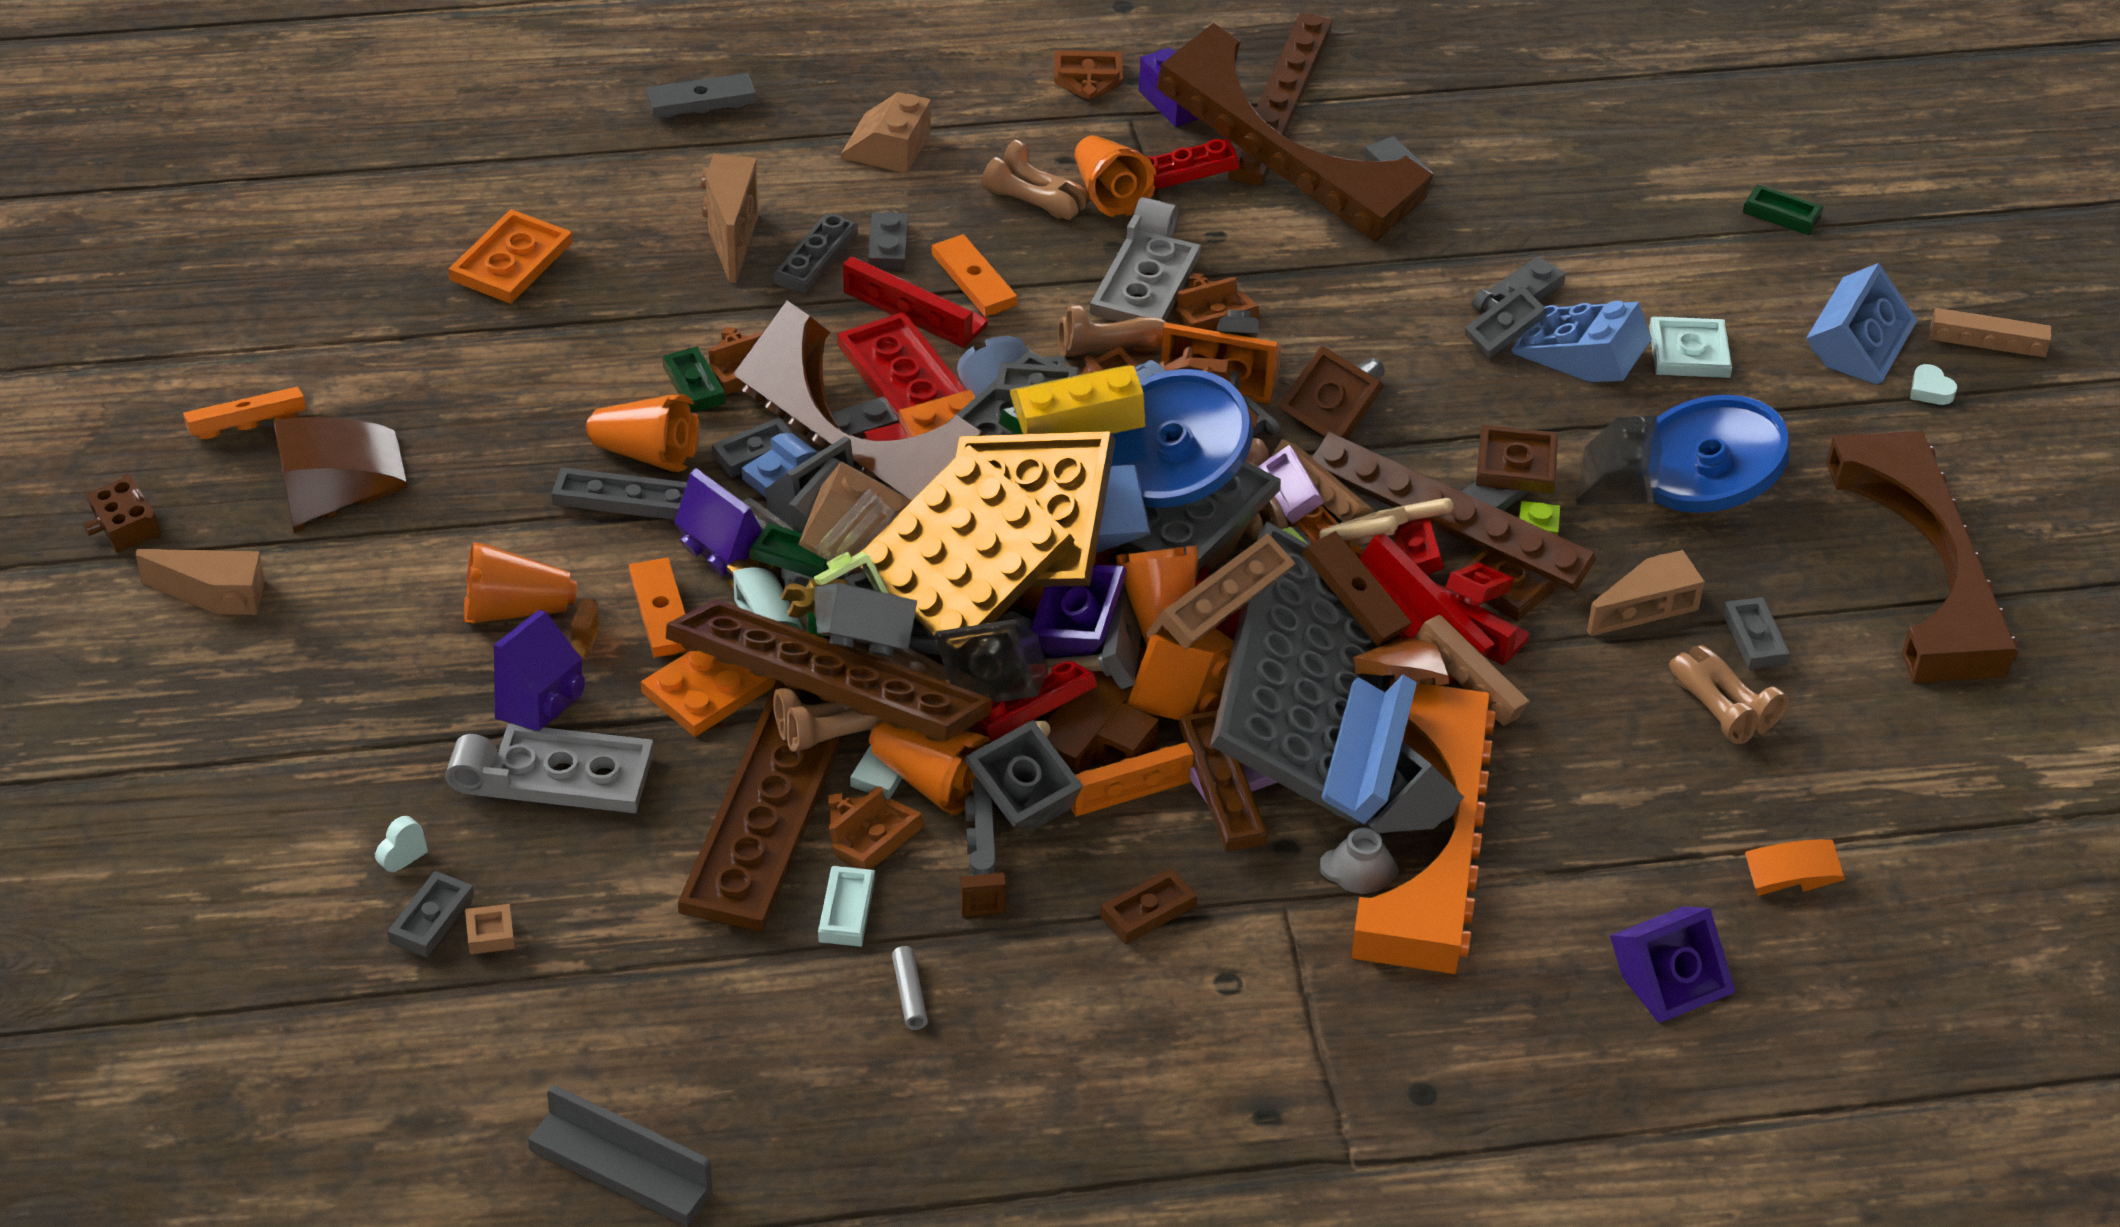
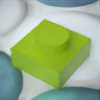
[1519,501,1560,536]

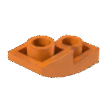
[1745,839,1845,896]

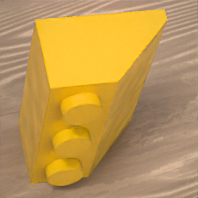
[1010,366,1145,434]

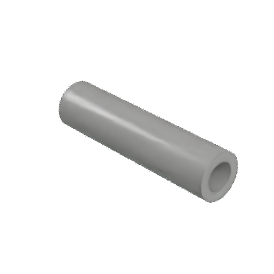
[892,946,928,1030]

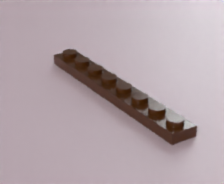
[1228,13,1332,186]
[1312,432,1596,592]

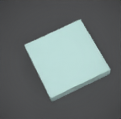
[1649,317,1732,378]

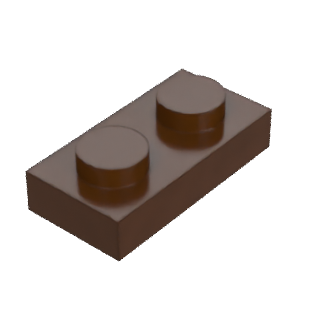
[1100,868,1198,944]

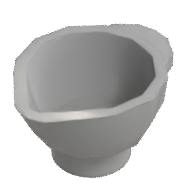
[1319,828,1399,894]

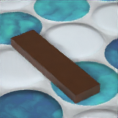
[1179,710,1268,852]

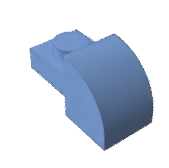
[742,433,818,497]

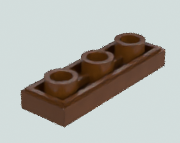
[1302,531,1412,646]

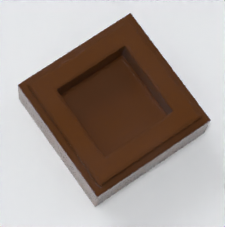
[960,872,1006,917]

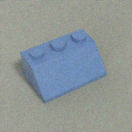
[1806,263,1918,384]

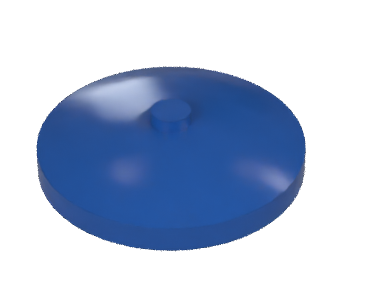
[1111,369,1253,508]
[1633,395,1791,513]

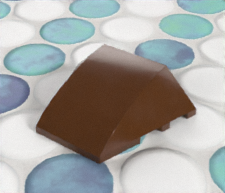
[273,417,407,533]

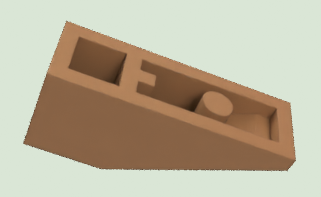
[136,549,265,615]
[1587,550,1705,636]

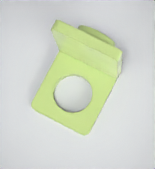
[814,552,889,594]

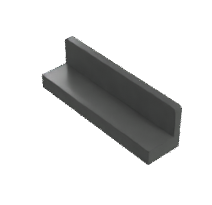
[528,1085,713,1227]

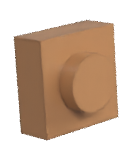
[465,904,515,954]

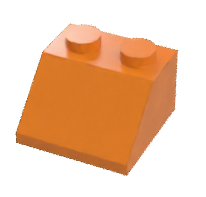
[1127,628,1234,720]

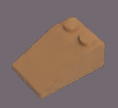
[701,153,759,283]

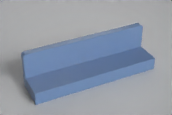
[1321,675,1417,824]

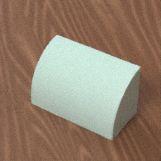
[733,567,805,631]

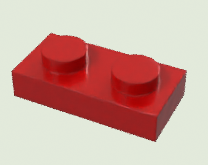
[1393,517,1445,576]
[1445,562,1514,605]

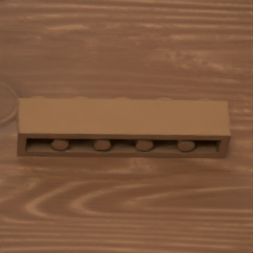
[1930,308,2051,358]
[1270,439,1373,522]
[1414,614,1530,726]

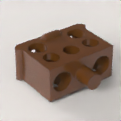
[83,474,161,553]

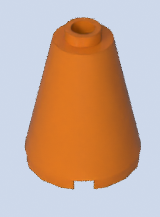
[1074,135,1156,217]
[586,394,699,472]
[464,542,577,624]
[1116,545,1198,647]
[869,720,990,815]

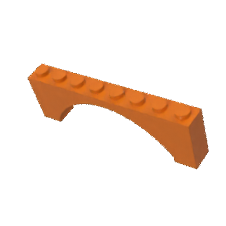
[1351,679,1496,974]

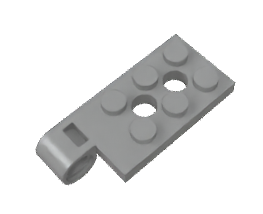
[1090,197,1201,322]
[445,724,654,813]

